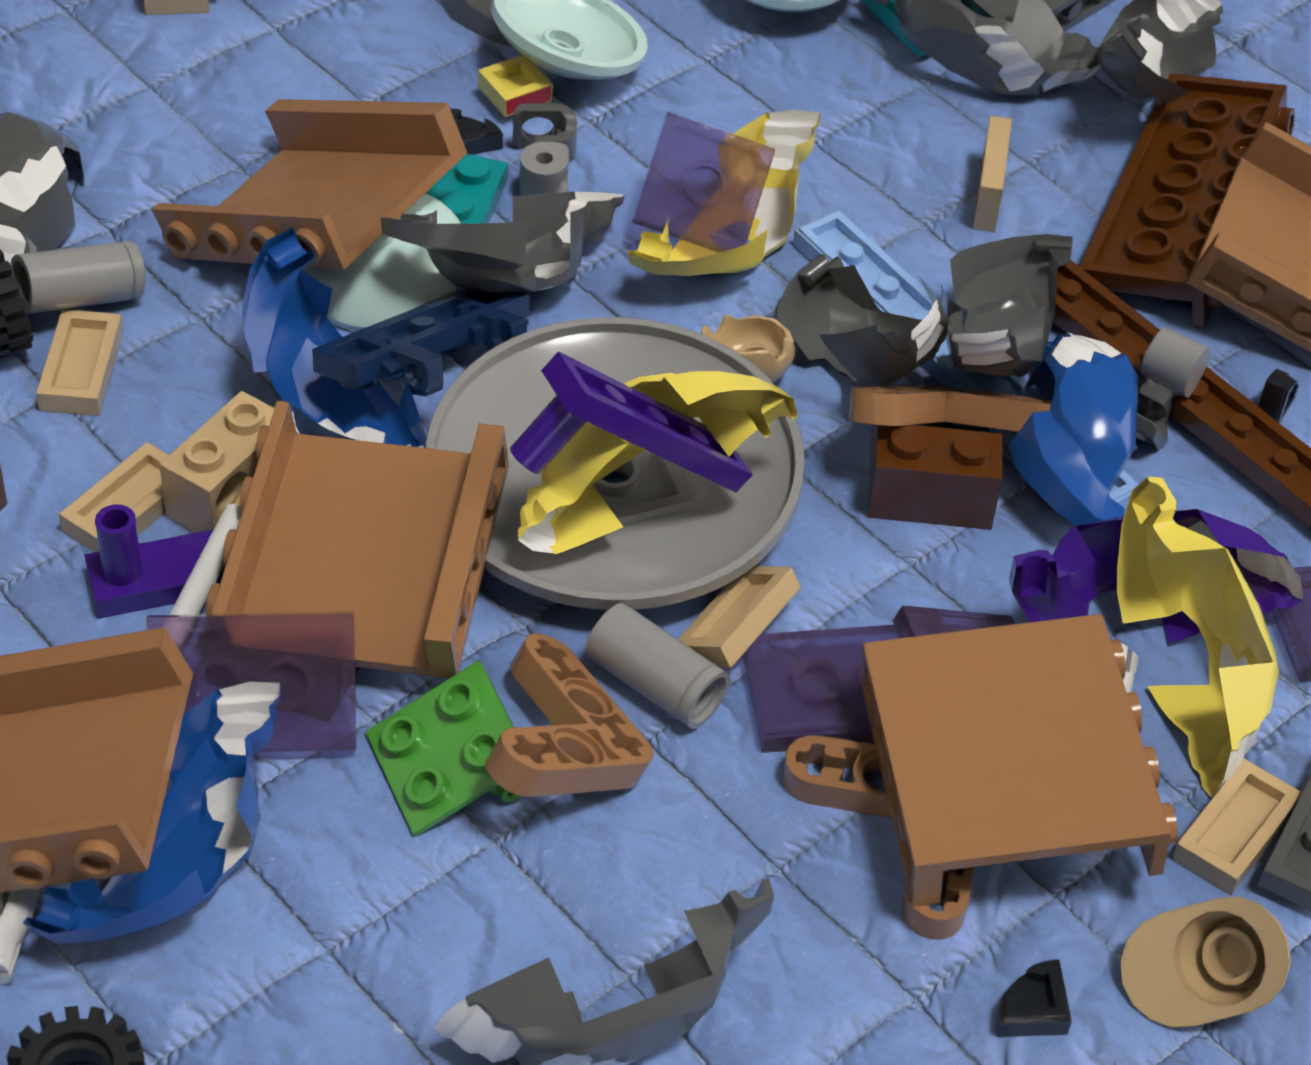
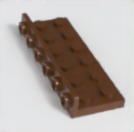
[1079,73,1295,328]

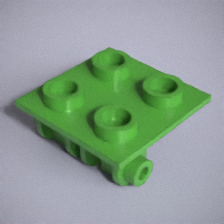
[365,660,523,837]

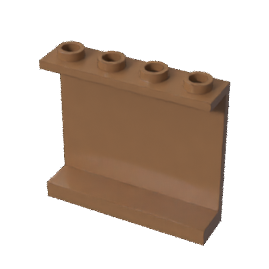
[152,99,467,270]
[1186,122,1311,352]
[206,401,509,678]
[861,614,1178,906]
[0,627,193,893]

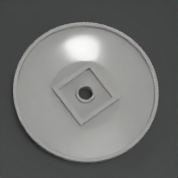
[426,317,805,610]

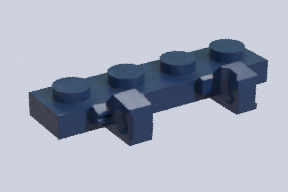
[312,288,530,397]

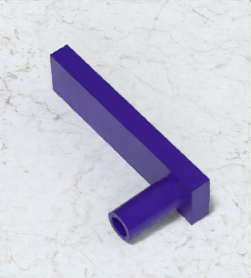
[510,351,753,493]
[84,504,225,619]

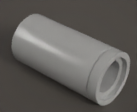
[10,240,146,314]
[585,603,730,729]

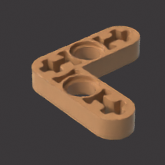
[849,384,1052,432]
[485,633,654,797]
[783,735,973,940]

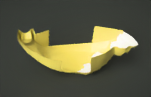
[627,110,821,276]
[517,371,798,554]
[1117,477,1279,798]

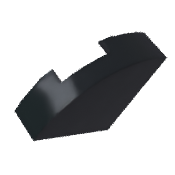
[450,108,503,155]
[1258,369,1299,423]
[996,959,1072,1037]

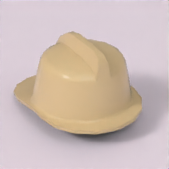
[1120,897,1291,1027]

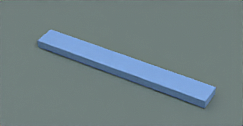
[793,210,1139,510]

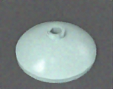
[491,0,648,80]
[304,193,463,332]

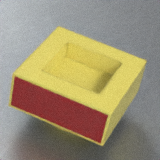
[478,55,553,117]

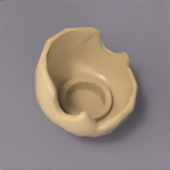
[701,315,795,383]

